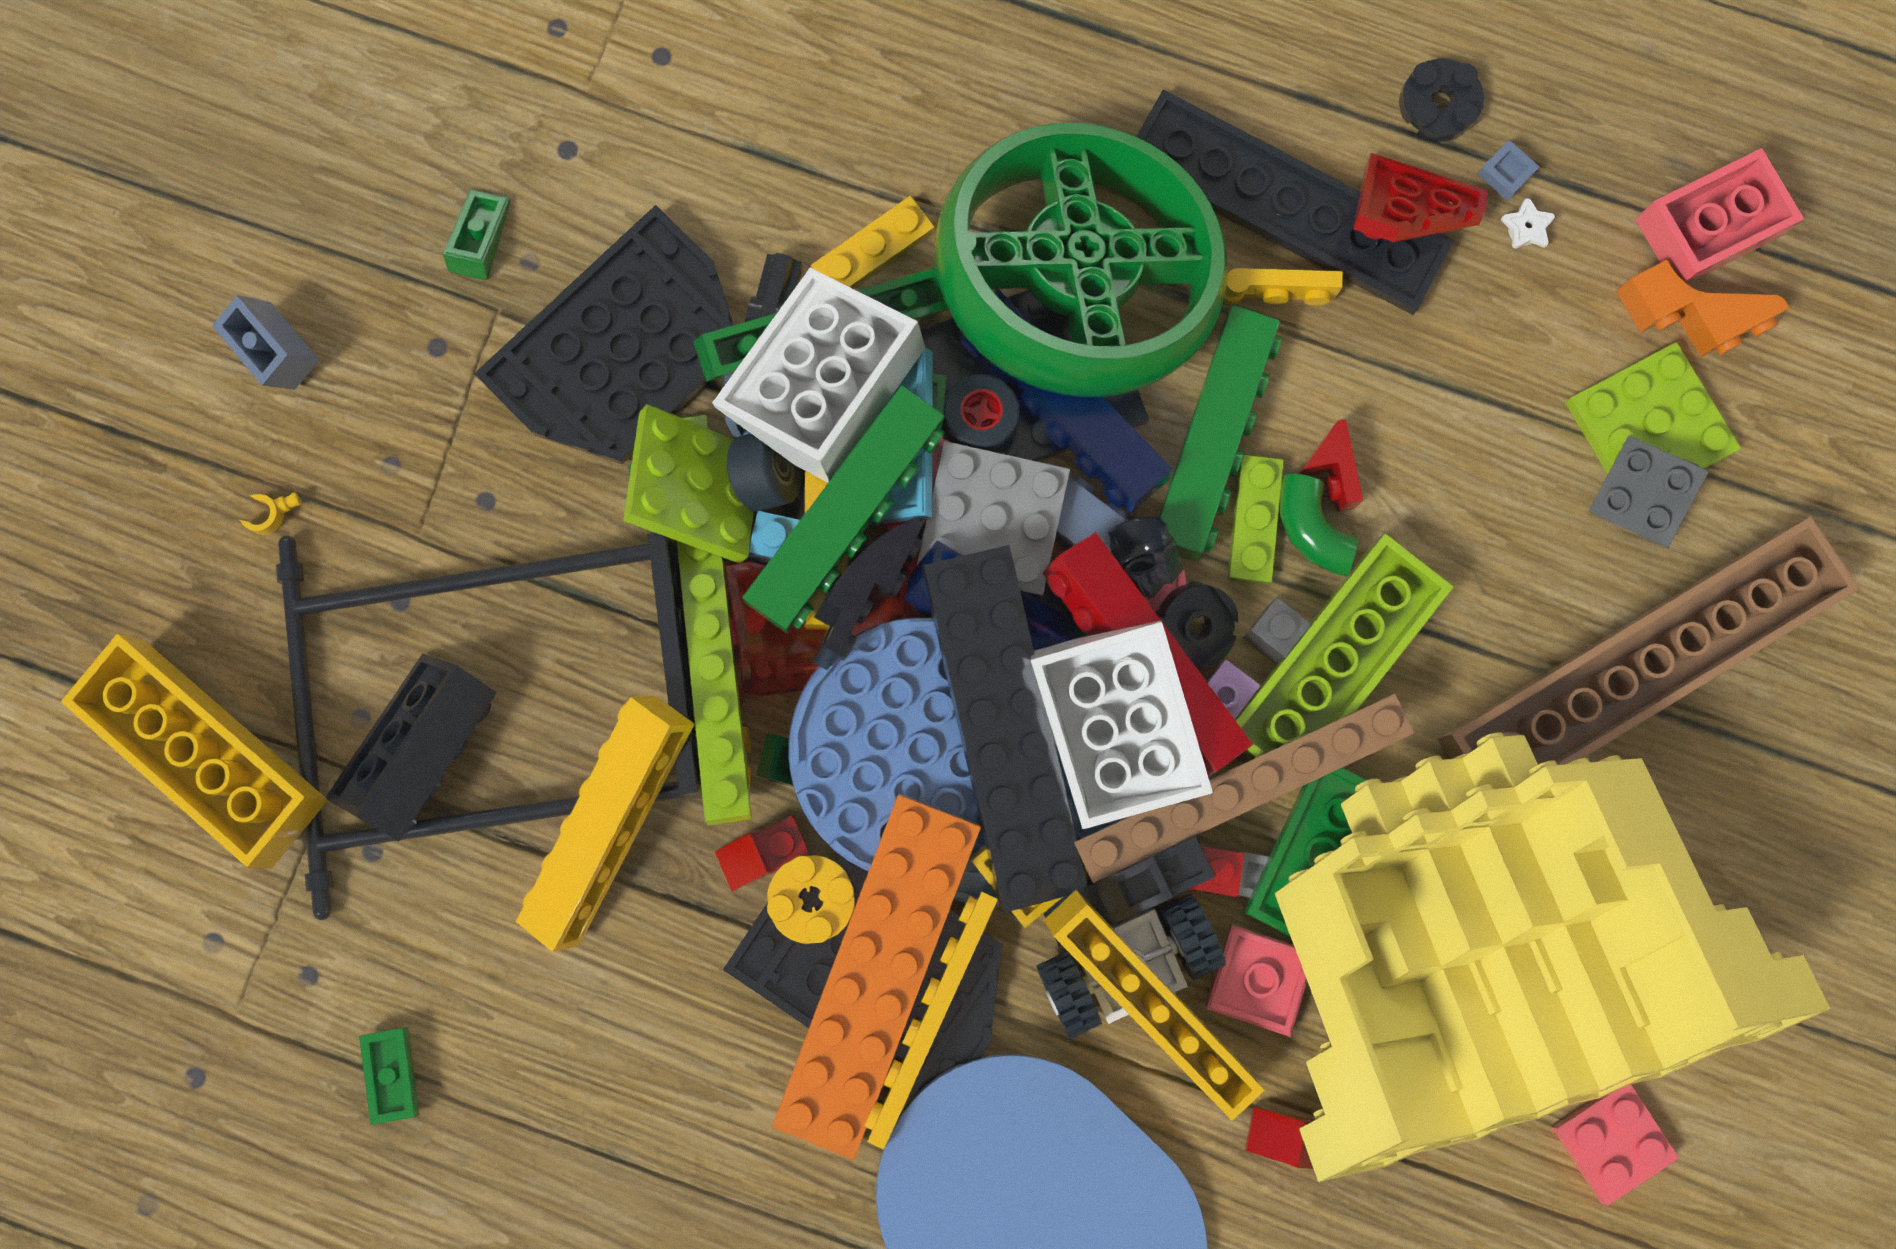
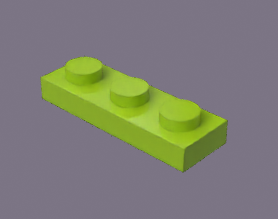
[1227,455,1284,585]

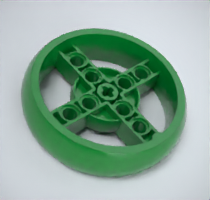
[935,122,1228,397]

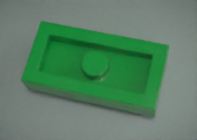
[359,1027,419,1125]

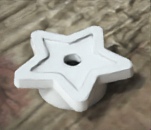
[1501,198,1555,249]

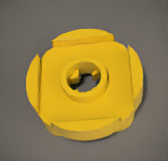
[767,855,855,944]

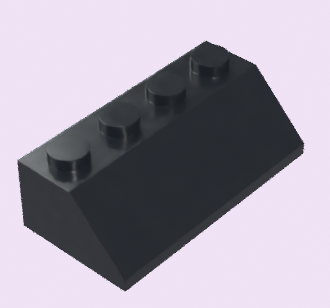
[325,653,497,842]

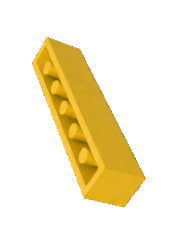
[516,696,694,952]
[1043,890,1265,1121]

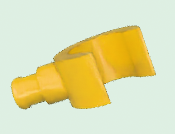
[240,492,302,535]

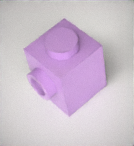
[1207,660,1260,719]

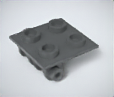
[1589,435,1709,548]

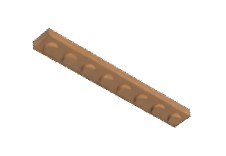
[1074,694,1415,883]

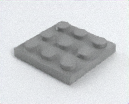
[916,441,1070,596]

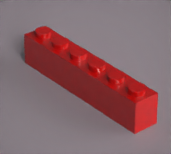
[1043,532,1253,777]

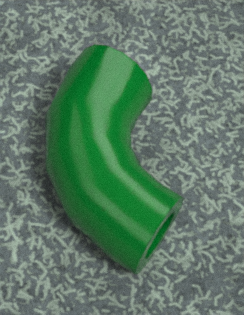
[1280,474,1358,577]

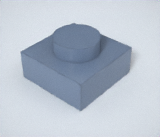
[1477,140,1539,201]

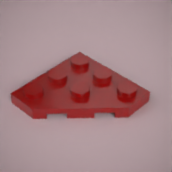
[1353,153,1488,242]

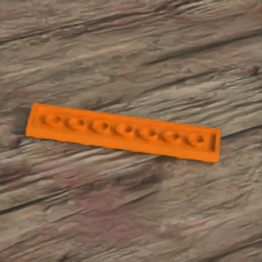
[772,793,981,1160]

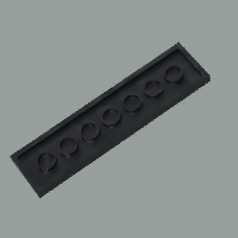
[1136,89,1454,315]
[921,545,1087,913]

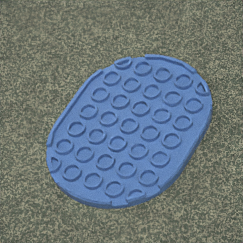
[788,618,1120,907]
[875,1054,1207,1249]

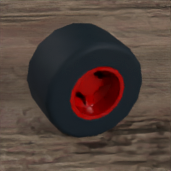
[943,374,1020,453]

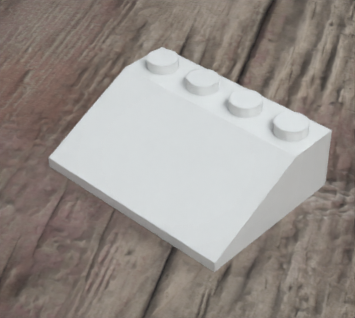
[712,268,925,483]
[1031,620,1213,829]

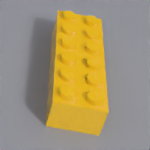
[61,633,328,868]

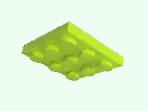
[1565,342,1741,475]
[623,404,753,563]

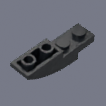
[812,518,924,670]
[1043,835,1216,947]

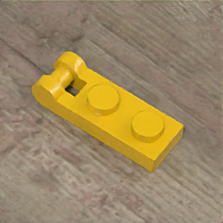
[1223,268,1342,306]

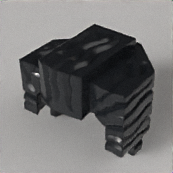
[1108,516,1184,599]

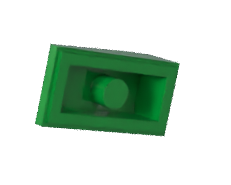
[443,189,510,280]

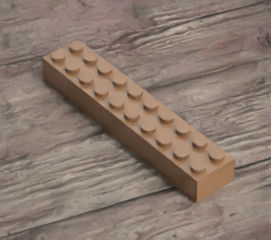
[1437,516,1860,765]

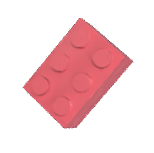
[1635,148,1804,284]

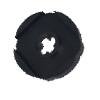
[1399,58,1484,142]
[1155,581,1239,668]

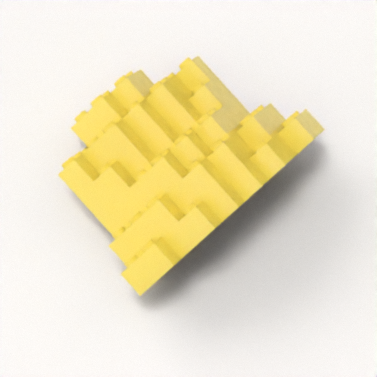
[1274,732,1831,1182]

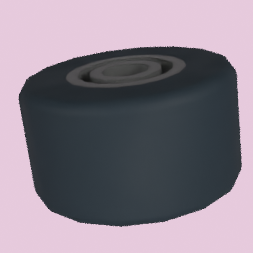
[727,433,801,511]

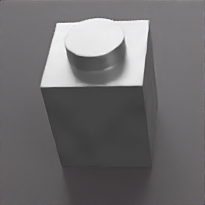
[1242,597,1311,664]

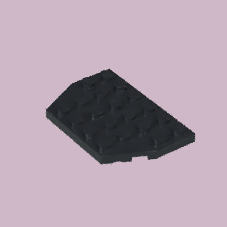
[474,205,734,465]
[723,856,1002,1098]

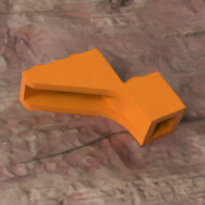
[1616,260,1789,357]

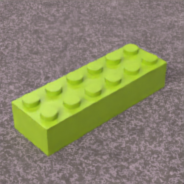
[1235,533,1454,761]

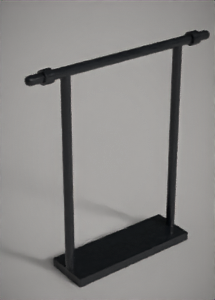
[276,533,703,920]

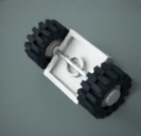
[1036,893,1226,1039]

